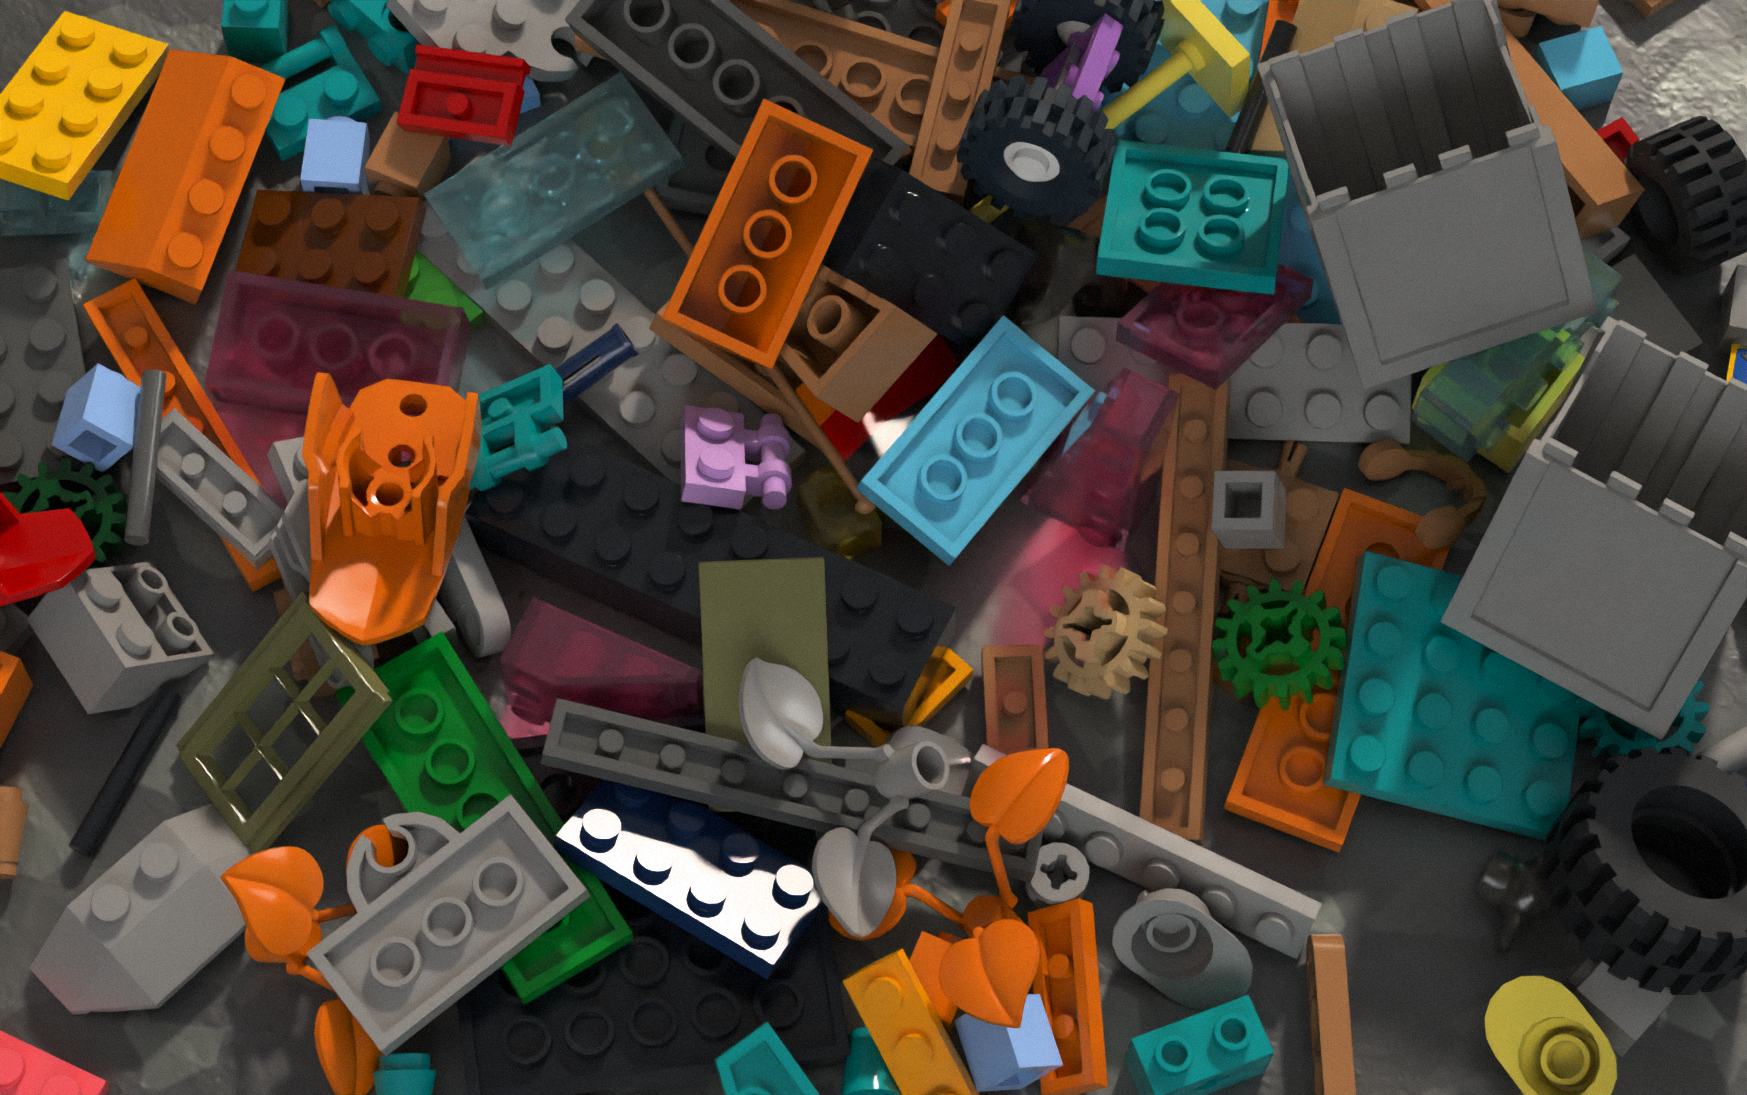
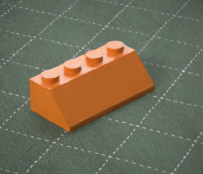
[85,49,285,305]
[662,99,873,370]

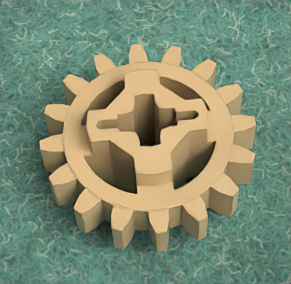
[1043,565,1168,700]

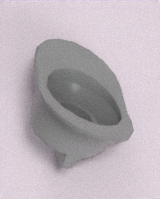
[1112,888,1253,1011]

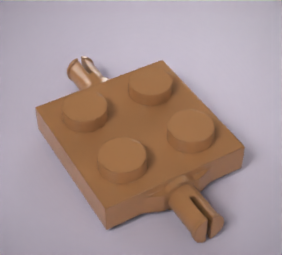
[1217,440,1340,619]

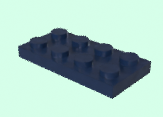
[553,779,825,980]

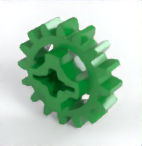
[1212,579,1348,710]

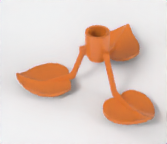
[828,748,1069,1028]
[220,824,409,1095]

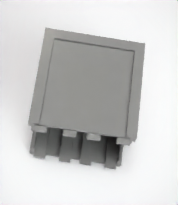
[1257,0,1597,389]
[1440,316,1747,740]

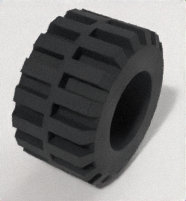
[1623,116,1747,277]

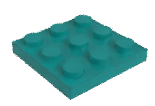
[1096,140,1289,295]

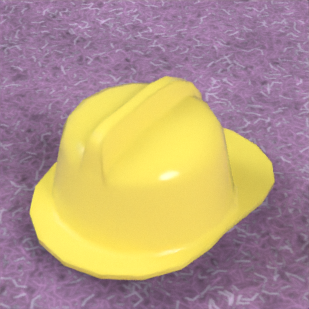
[1484,975,1617,1095]

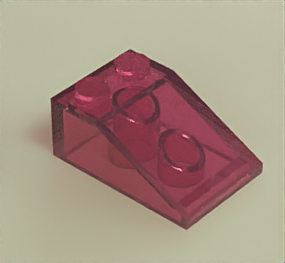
[499,597,704,726]

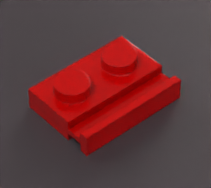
[396,44,531,146]

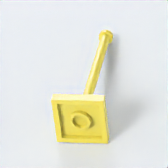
[968,0,1250,223]

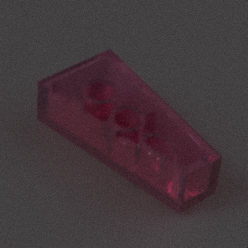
[1018,367,1179,553]

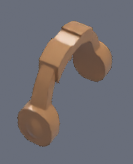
[1358,439,1487,549]

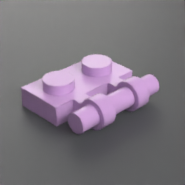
[680,405,792,510]

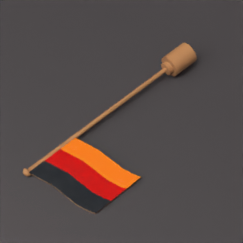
[574,99,961,514]

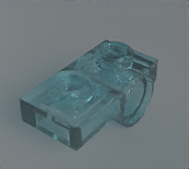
[0,170,115,236]

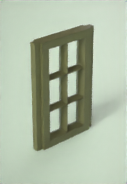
[176,591,392,854]

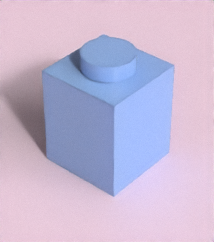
[300,116,372,195]
[52,363,141,473]
[954,994,1063,1092]

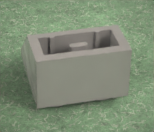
[27,561,214,714]

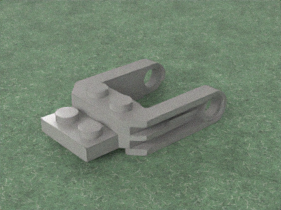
[267,436,511,689]

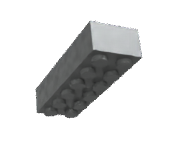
[565,0,913,196]

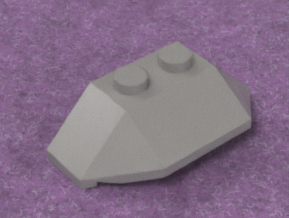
[29,803,253,1015]

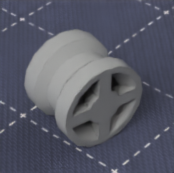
[1025,842,1090,910]

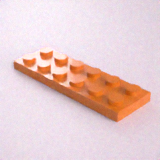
[1223,488,1451,853]

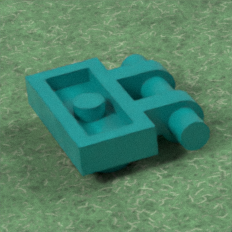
[469,364,567,491]

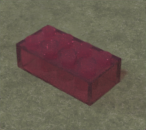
[204,270,472,417]

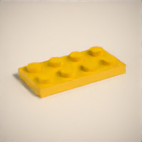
[0,11,169,201]

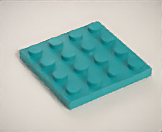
[1323,551,1582,841]

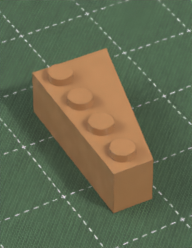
[780,264,937,423]

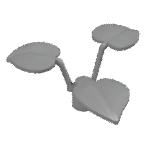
[739,657,976,938]

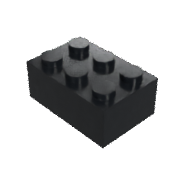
[821,158,1039,352]

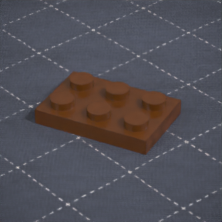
[230,190,426,311]

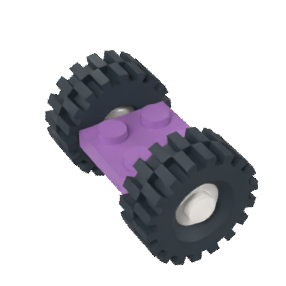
[957,0,1165,223]

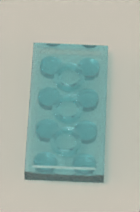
[424,72,685,290]

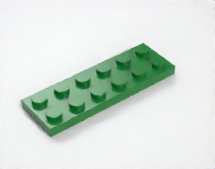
[334,631,633,1005]

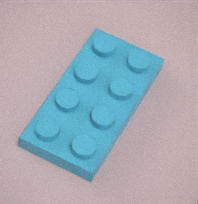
[856,315,1095,566]

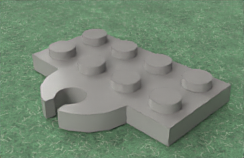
[385,0,593,82]
[306,794,590,1056]

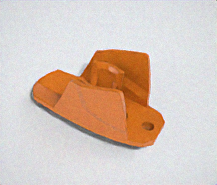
[302,372,481,646]

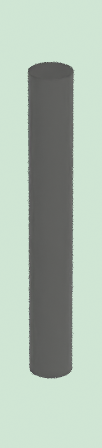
[124,369,167,545]

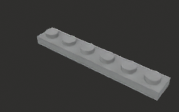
[961,744,1322,959]

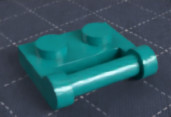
[258,24,383,162]

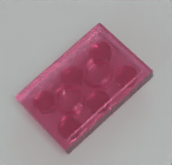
[1116,263,1314,390]

